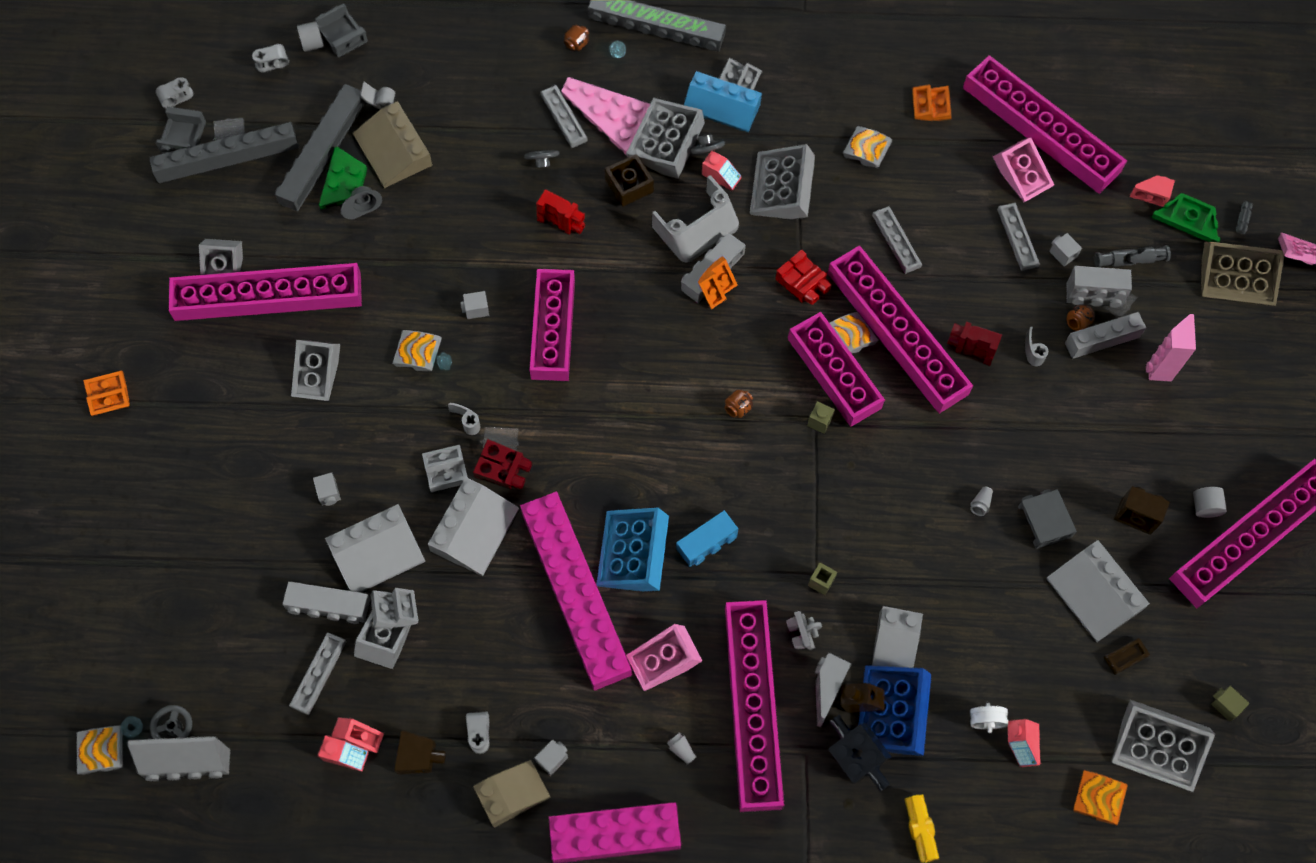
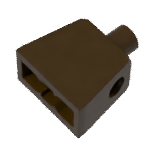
[841,683,885,713]
[394,731,446,774]

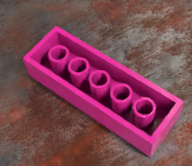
[530,269,575,381]
[788,312,885,427]
[549,803,681,863]

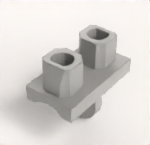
[786,611,822,650]

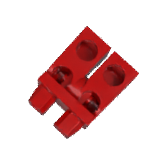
[536,189,585,235]
[776,250,831,305]

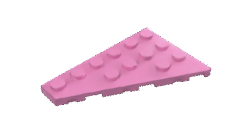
[561,77,650,157]
[1278,232,1316,265]

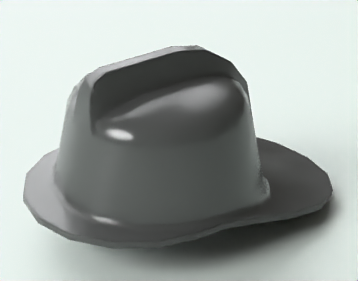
[341,186,382,219]

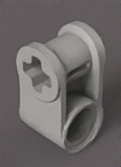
[252,44,289,72]
[156,77,193,109]
[466,711,489,754]

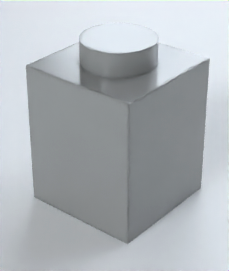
[1050,233,1082,266]
[461,291,489,319]
[313,473,341,506]
[535,740,568,776]

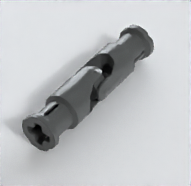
[1094,245,1171,268]

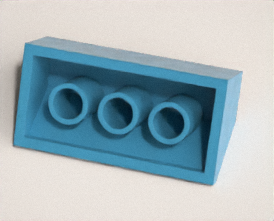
[684,71,762,132]

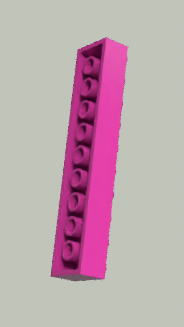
[963,55,1127,194]
[827,245,973,414]
[169,263,362,321]
[1169,459,1316,609]
[520,491,632,691]
[725,600,784,812]

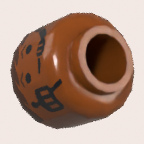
[564,25,589,51]
[1067,304,1095,331]
[725,390,753,418]

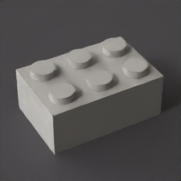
[1067,266,1132,308]

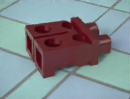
[947,321,1002,366]
[473,439,532,490]

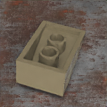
[473,760,550,828]

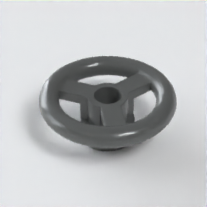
[690,134,725,154]
[524,150,559,167]
[150,705,192,739]

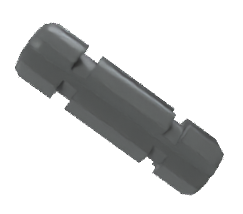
[1236,201,1253,235]

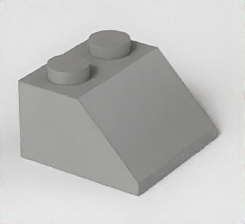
[199,239,243,275]

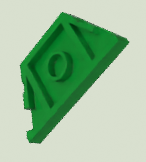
[319,147,367,209]
[1151,193,1220,243]

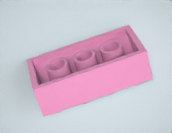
[1146,314,1196,382]

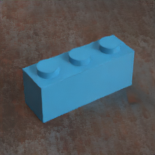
[676,510,738,567]

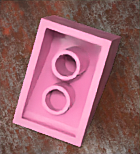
[993,137,1054,202]
[626,624,702,691]

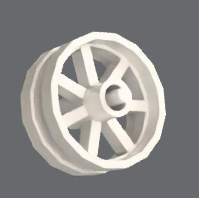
[970,703,1008,733]

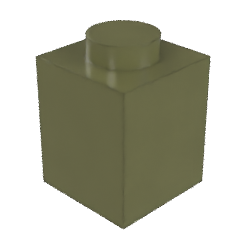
[807,401,835,434]
[808,563,837,595]
[1211,686,1250,722]

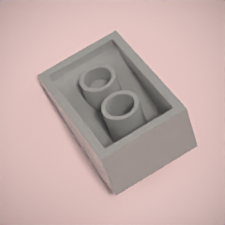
[291,340,340,401]
[872,606,923,668]
[354,611,411,669]
[815,653,851,727]

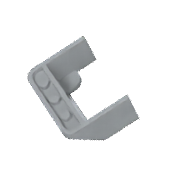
[652,175,739,262]

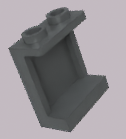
[315,4,368,58]
[156,106,206,153]
[1018,489,1077,549]

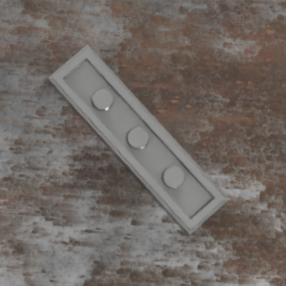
[541,85,587,148]
[997,203,1040,271]
[872,206,922,274]
[289,632,346,715]

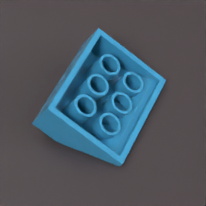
[596,508,669,591]

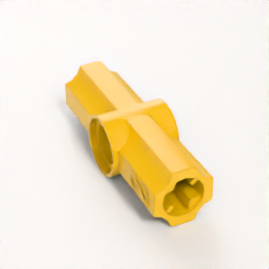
[905,795,939,863]

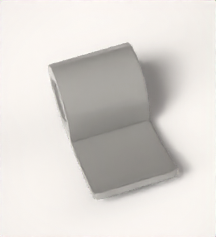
[360,81,395,109]
[1025,327,1048,366]
[448,403,481,435]

